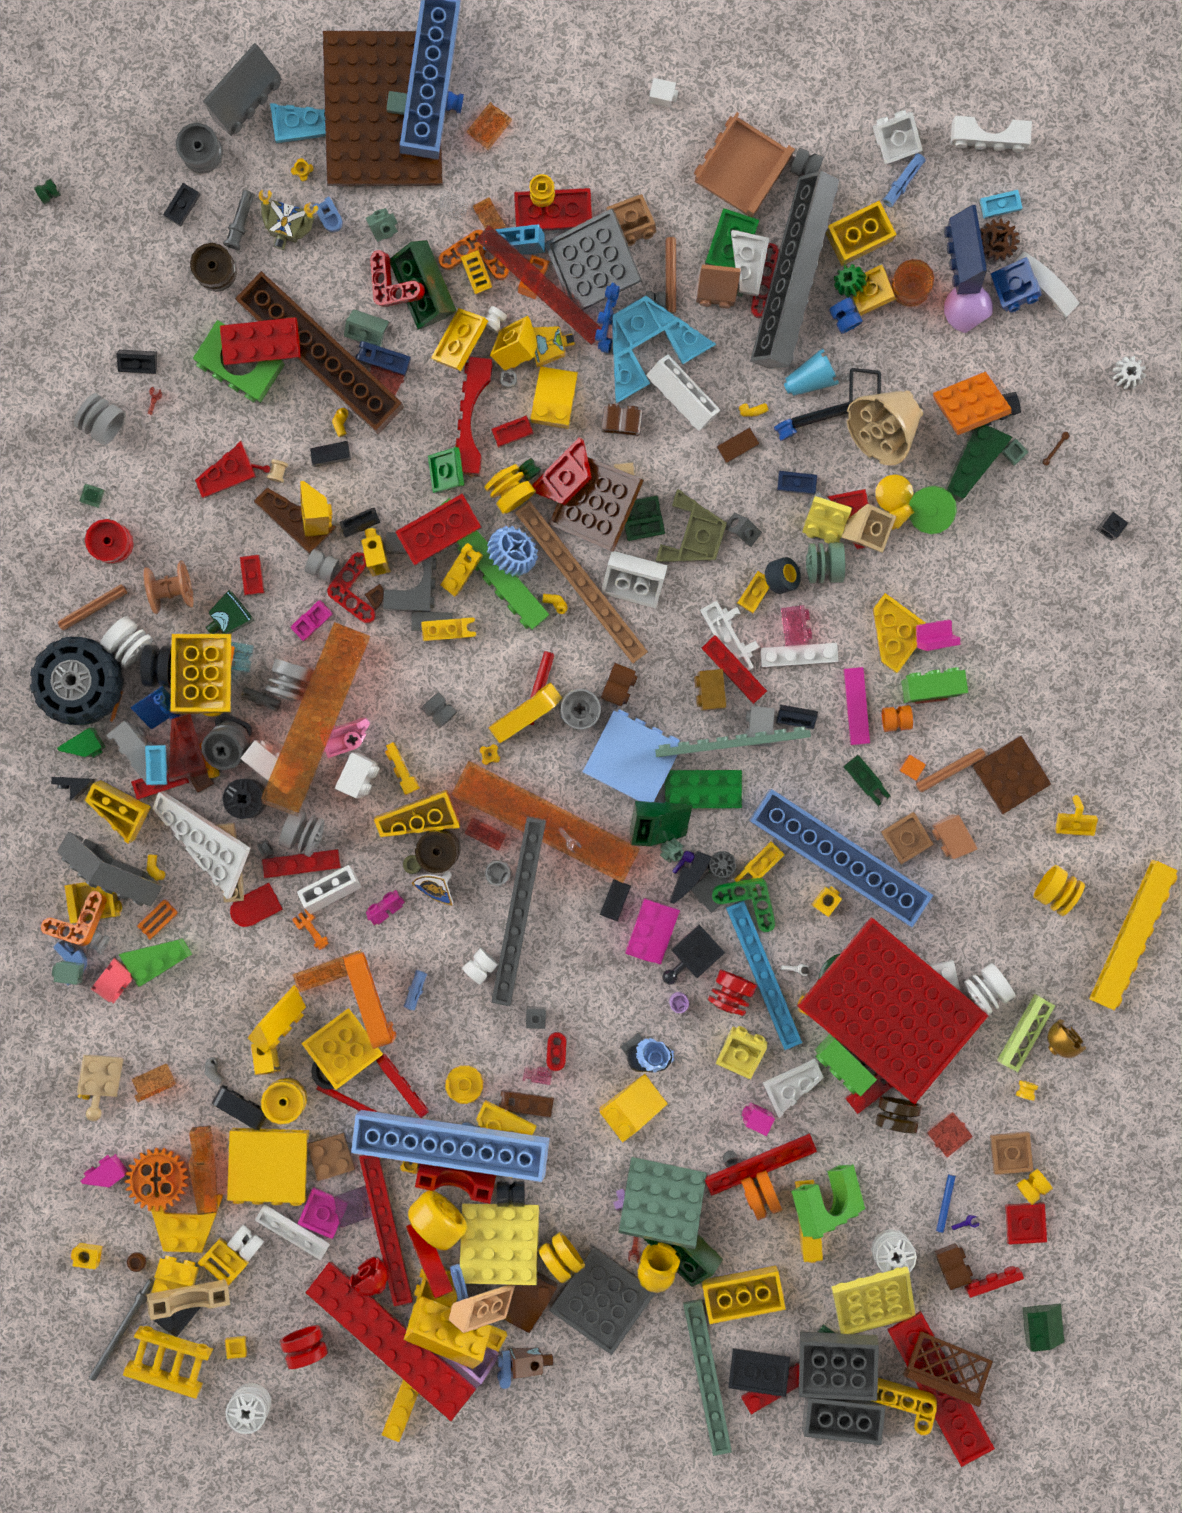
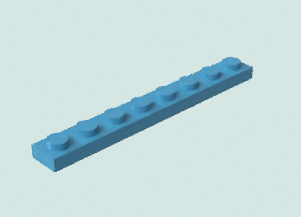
[726,900,802,1050]

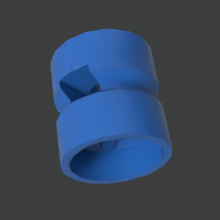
[829,298,863,334]

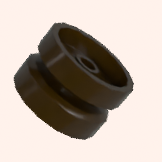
[190,243,237,292]
[415,829,461,874]
[875,1096,922,1134]

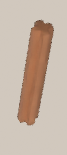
[665,237,676,314]
[58,584,127,630]
[916,748,986,792]

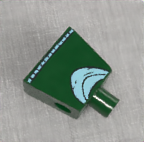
[206,590,254,634]

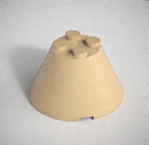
[846,390,923,466]

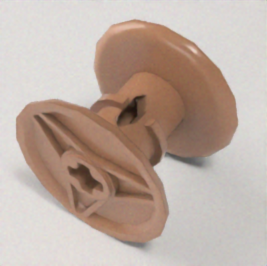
[143,560,194,615]

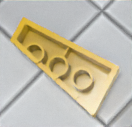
[374,789,460,837]

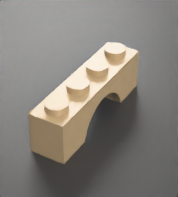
[146,1279,230,1320]

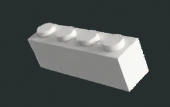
[646,355,721,431]

